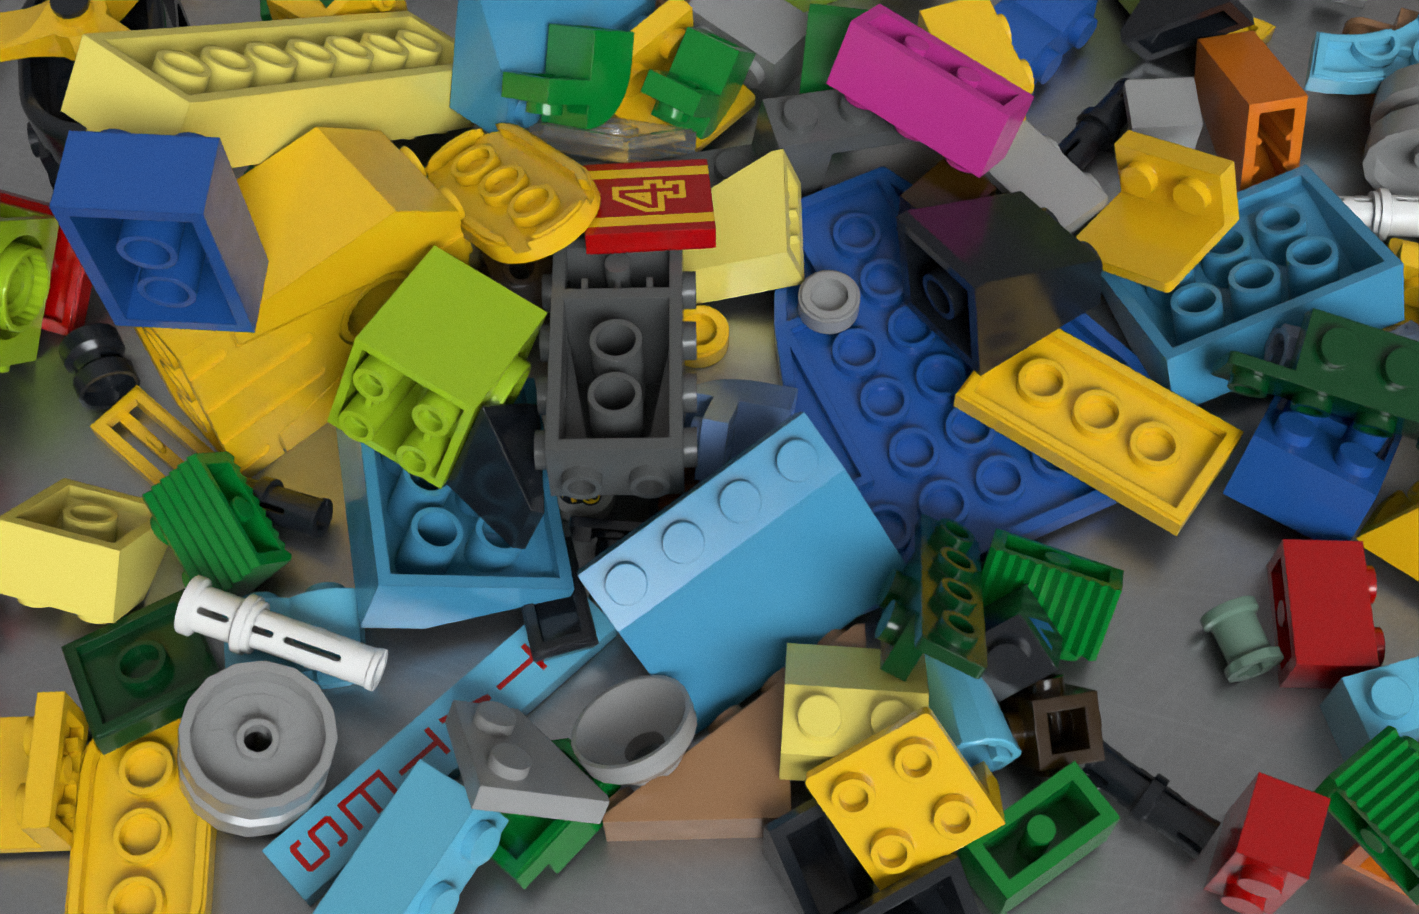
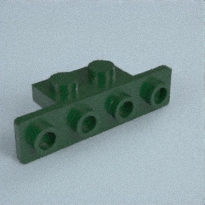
[1211,308,1419,450]
[875,514,987,681]

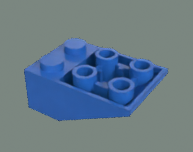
[1222,395,1402,541]

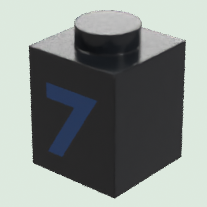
[981,584,1063,702]

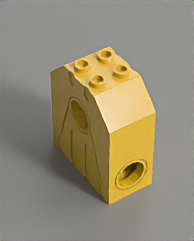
[134,127,473,478]

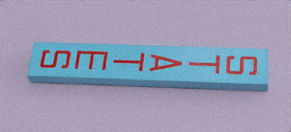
[262,597,618,906]

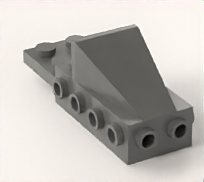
[534,160,698,500]

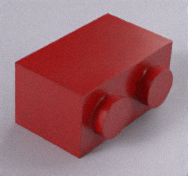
[1266,539,1385,689]
[1204,772,1331,914]

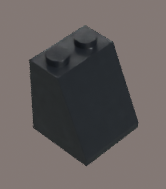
[896,191,1103,376]

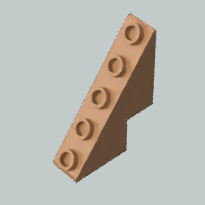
[603,624,867,842]

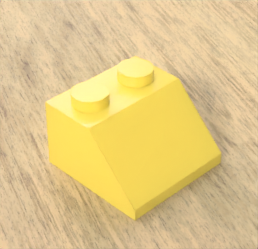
[0,478,168,624]
[779,643,929,781]

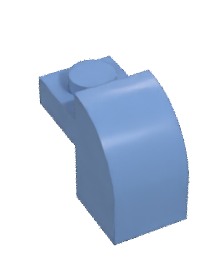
[684,379,798,481]

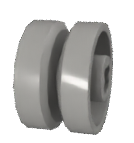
[1362,63,1419,196]
[177,660,338,837]

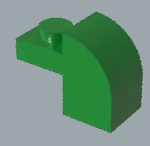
[501,23,635,130]
[640,27,756,139]

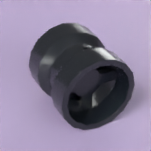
[59,323,140,410]

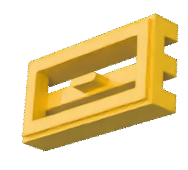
[90,385,214,486]

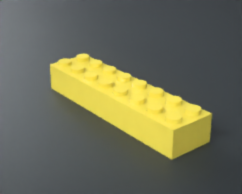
[61,11,474,168]

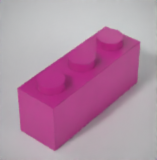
[826,4,1035,178]

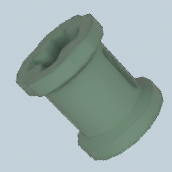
[1199,595,1284,683]

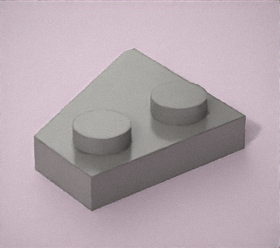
[445,700,610,824]

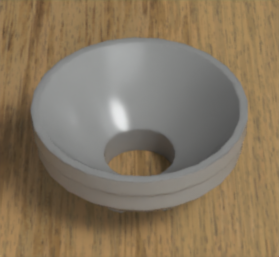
[571,674,697,786]

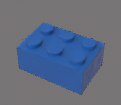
[49,129,269,333]

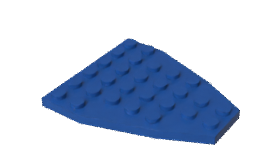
[774,166,1152,617]

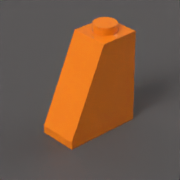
[1194,30,1308,192]

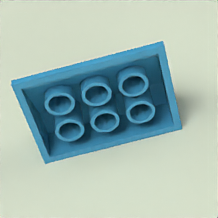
[450,0,656,133]
[1101,164,1405,405]
[336,377,575,629]
[577,412,906,734]

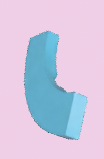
[1304,14,1419,95]

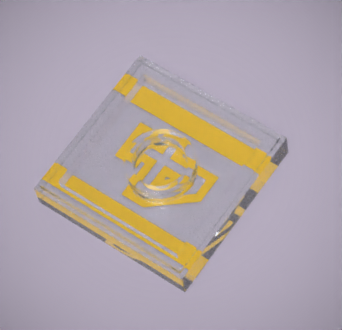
[529,117,696,163]

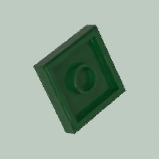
[61,588,222,755]

